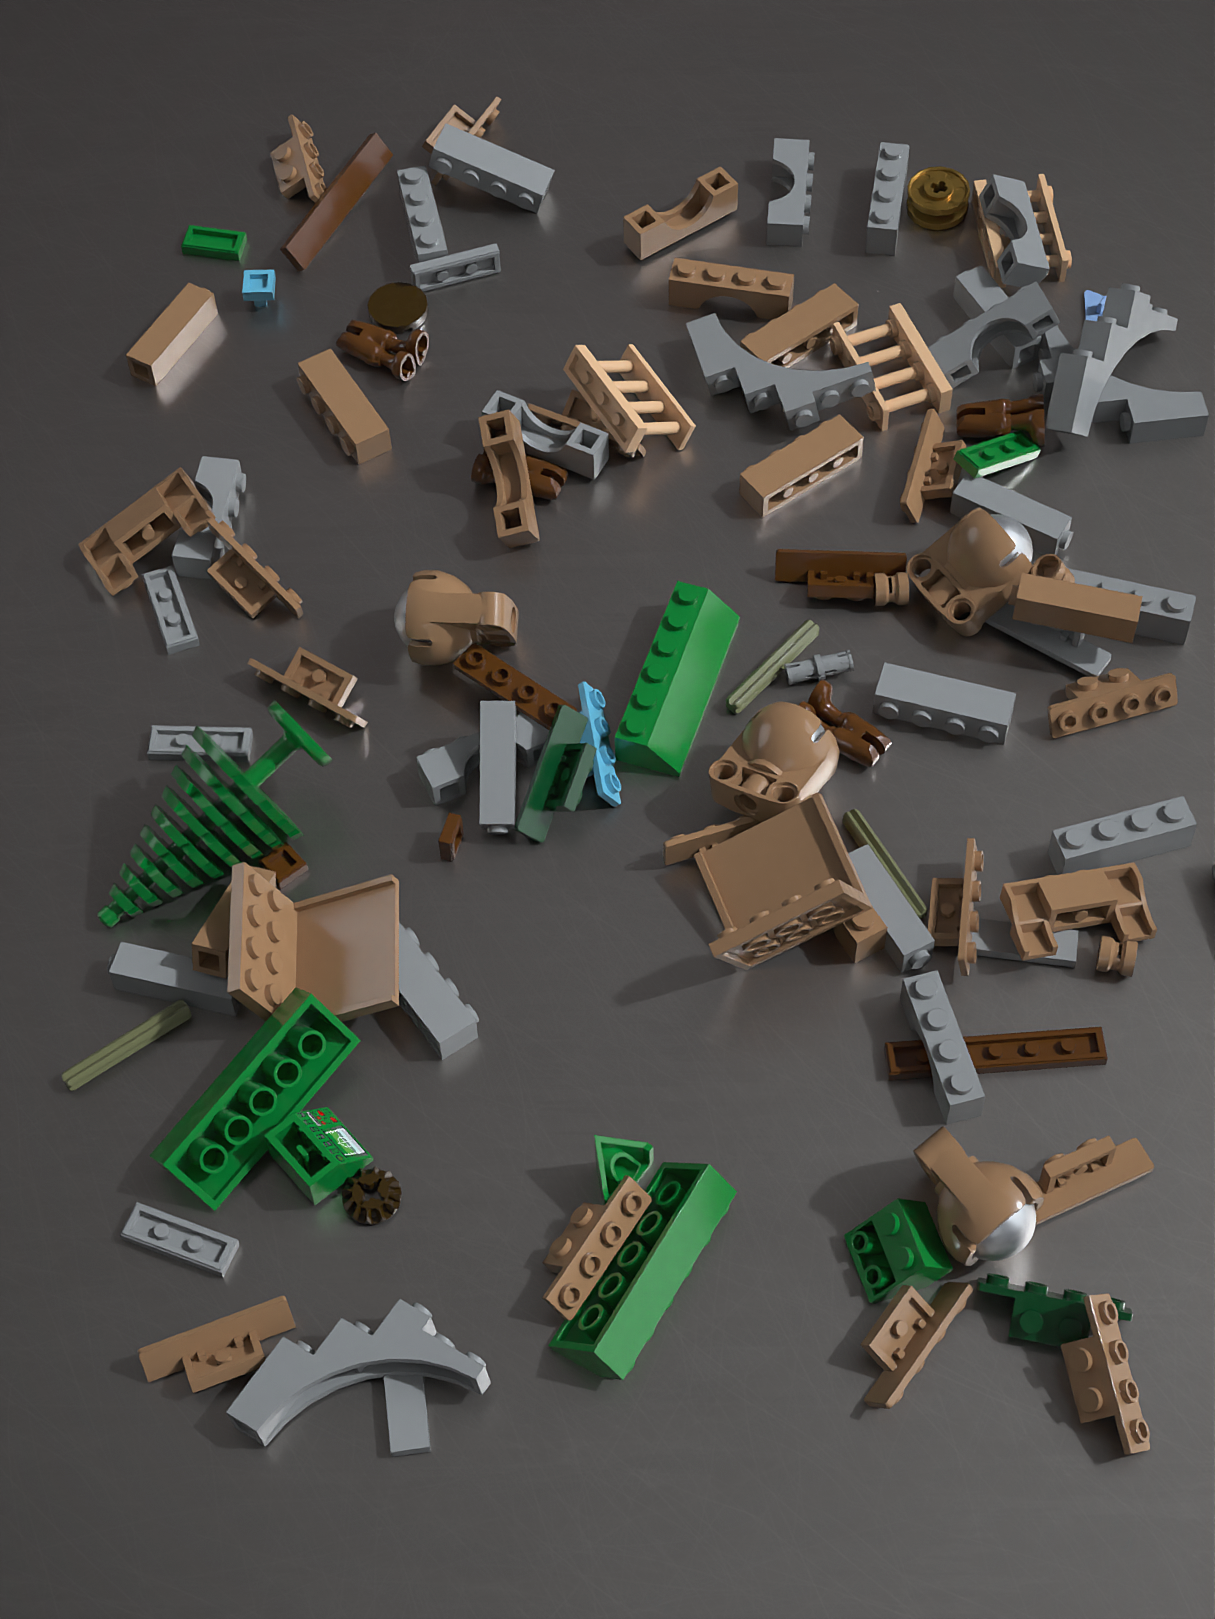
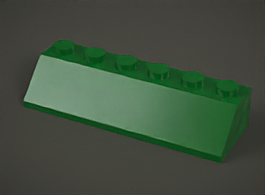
[615,581,740,777]
[149,987,361,1211]
[548,1162,737,1380]

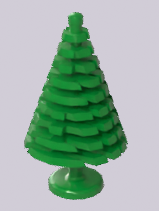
[97,699,333,927]

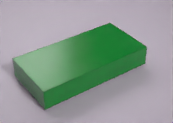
[181,225,247,261]

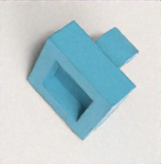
[242,270,276,307]

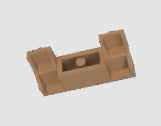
[78,467,216,596]
[1000,862,1157,961]

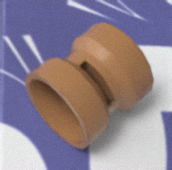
[1031,554,1075,583]
[873,572,909,606]
[1095,936,1138,977]

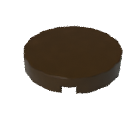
[367,282,428,334]

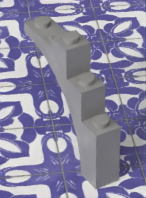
[1045,283,1178,437]
[686,313,876,431]
[1033,325,1209,444]
[226,1299,491,1447]

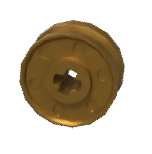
[906,166,970,230]

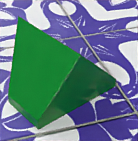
[594,1135,654,1205]

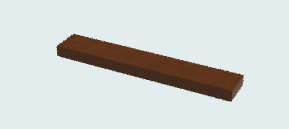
[280,132,393,272]
[884,1027,1108,1081]

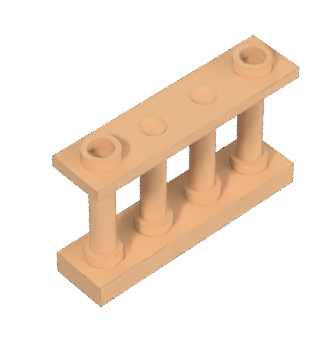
[971,174,1072,288]
[829,303,953,431]
[563,344,696,452]

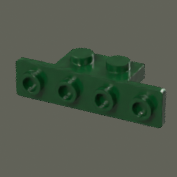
[514,705,597,842]
[977,1273,1133,1347]

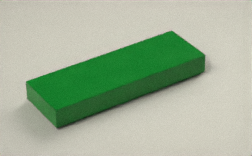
[953,430,1041,479]

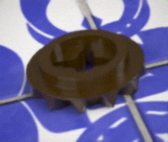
[341,1166,402,1224]

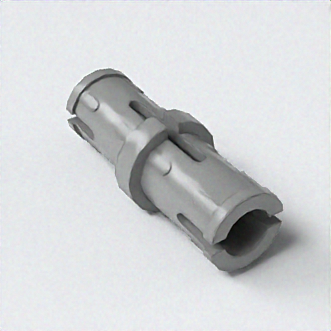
[784,650,854,685]

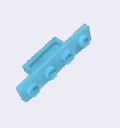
[578,681,621,807]

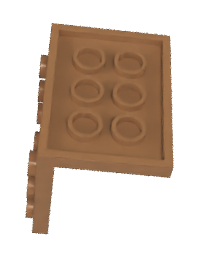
[694,792,872,970]
[227,862,399,1022]

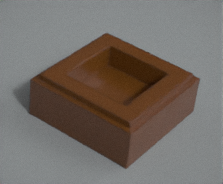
[438,813,464,862]
[258,842,308,890]

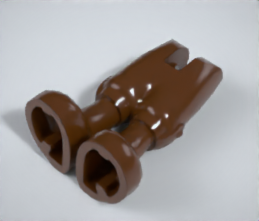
[336,320,429,381]
[956,394,1045,446]
[471,450,569,500]
[798,680,892,768]

